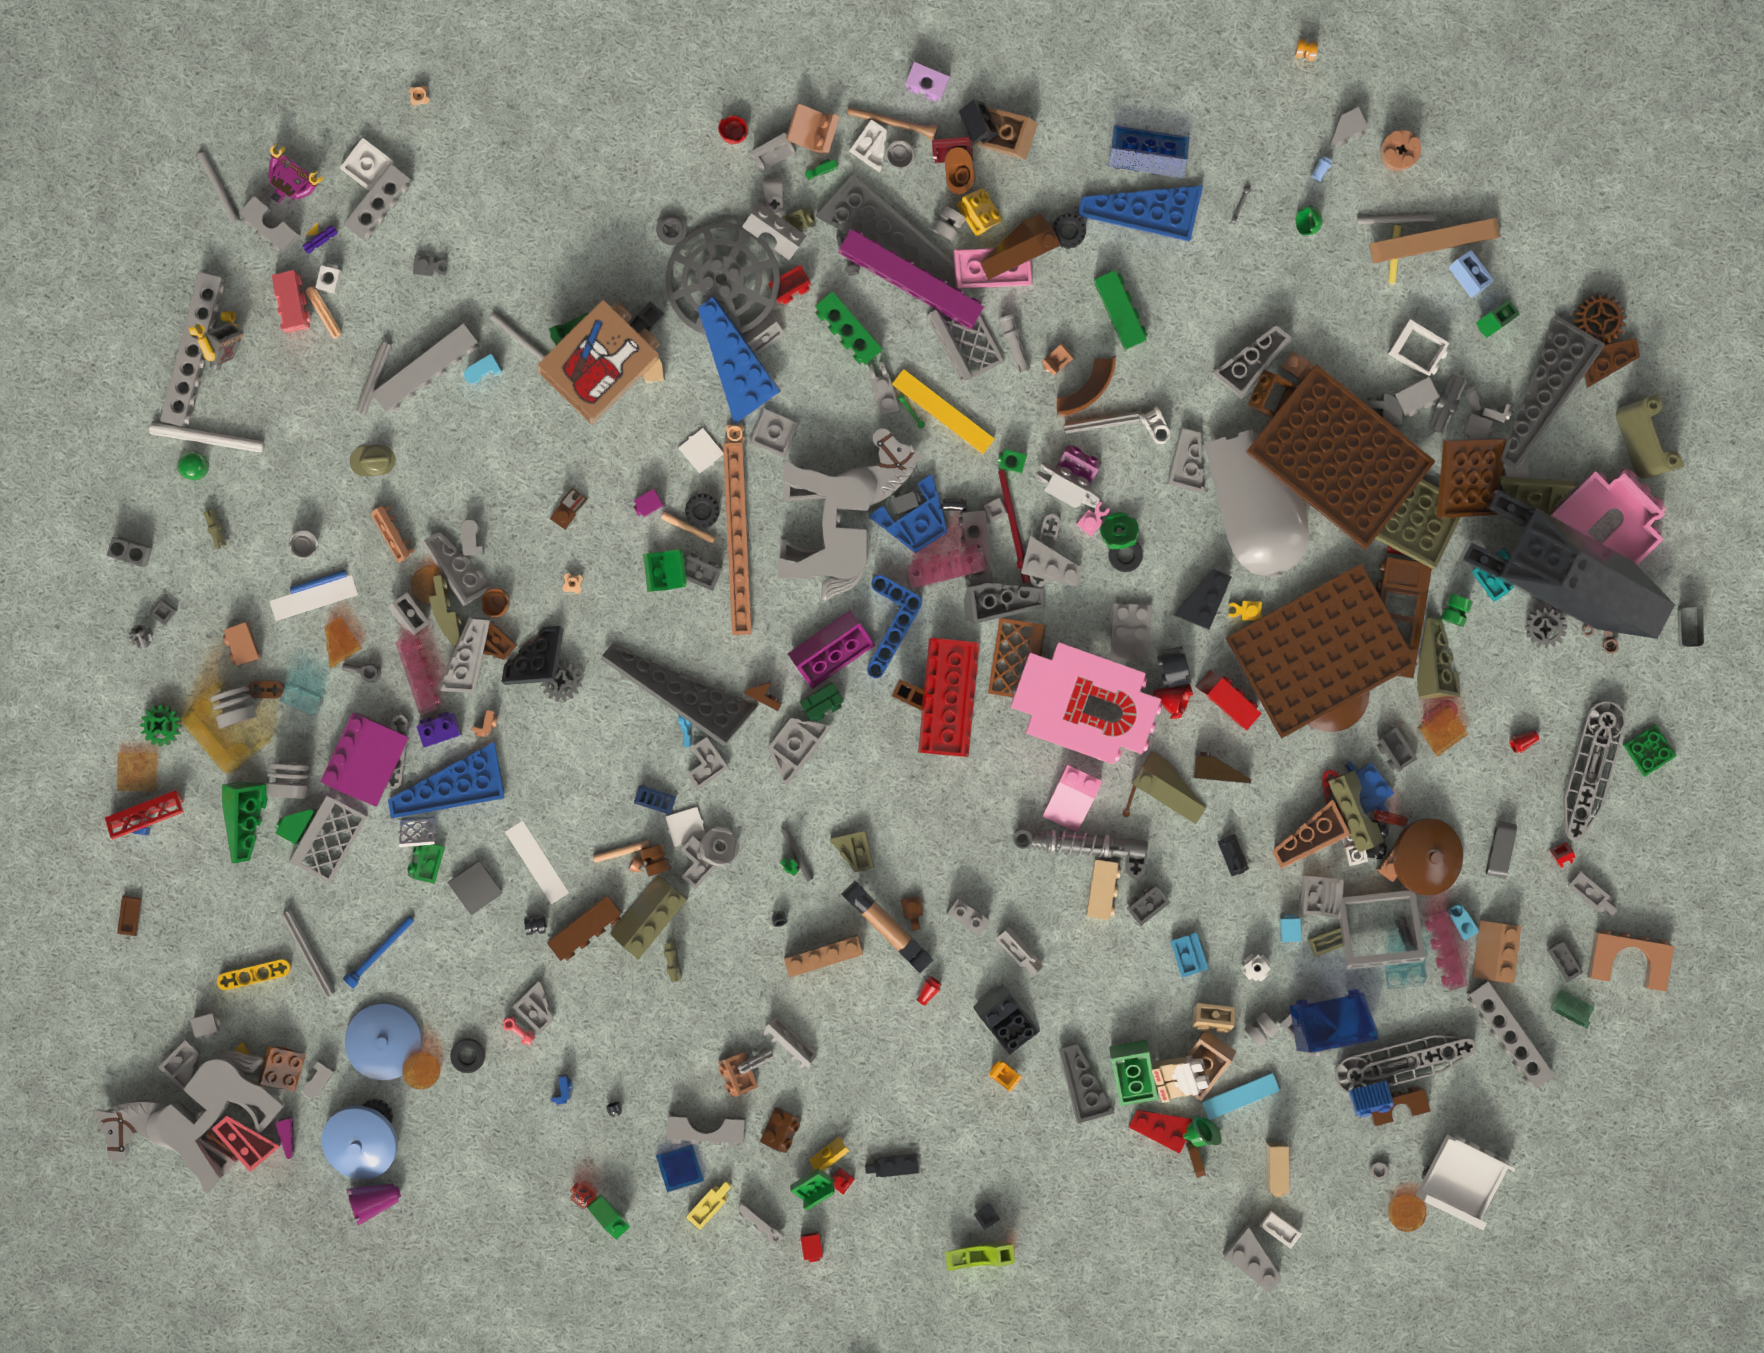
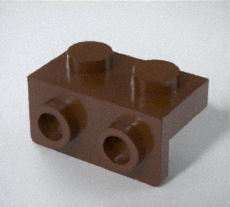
[760,1107,802,1153]

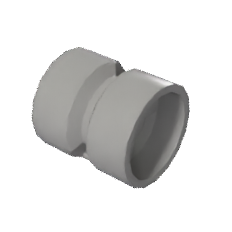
[931,206,966,242]
[1244,1012,1280,1048]

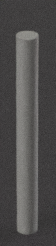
[198,152,239,223]
[1357,214,1434,225]
[490,313,547,360]

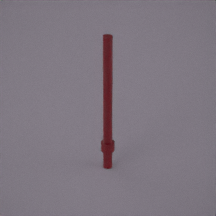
[998,470,1030,584]

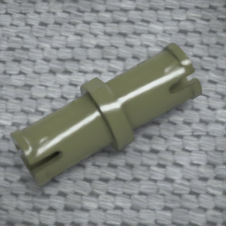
[203,509,227,549]

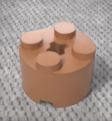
[1380,130,1421,172]

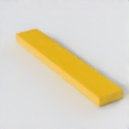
[892,369,994,454]

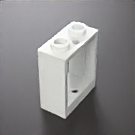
[1388,319,1450,377]

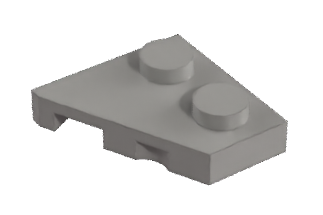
[513,981,554,1034]

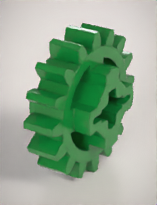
[140,705,183,746]

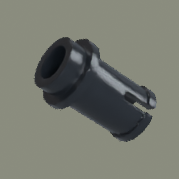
[943,498,967,513]

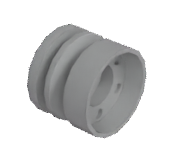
[209,686,258,729]
[266,761,309,798]

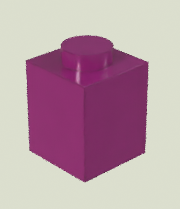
[633,489,664,518]

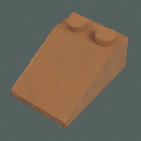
[969,107,1038,160]
[1185,1031,1236,1101]

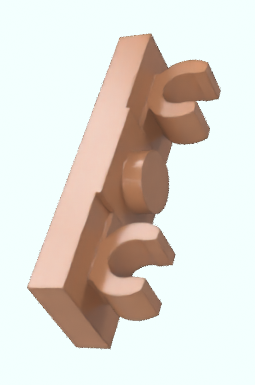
[370,506,415,564]

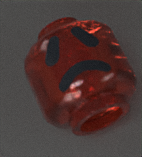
[570,1181,598,1209]

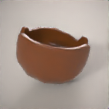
[481,588,510,617]

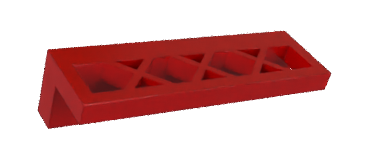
[104,790,184,840]

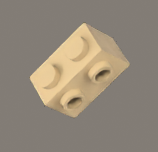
[1192,1003,1236,1033]

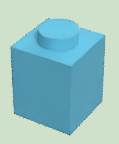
[1279,914,1302,942]

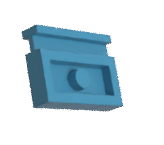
[1170,932,1208,978]

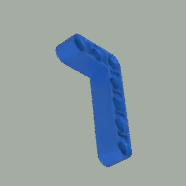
[867,575,922,678]

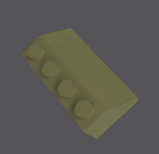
[610,875,688,959]

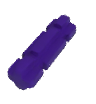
[302,225,338,254]

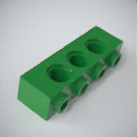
[815,291,883,366]

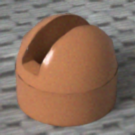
[628,856,645,873]

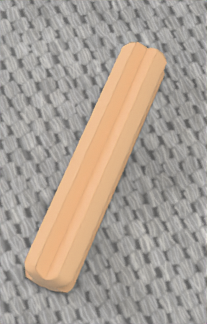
[305,286,342,338]

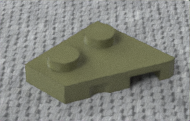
[829,830,875,872]

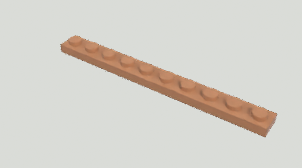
[723,442,752,635]

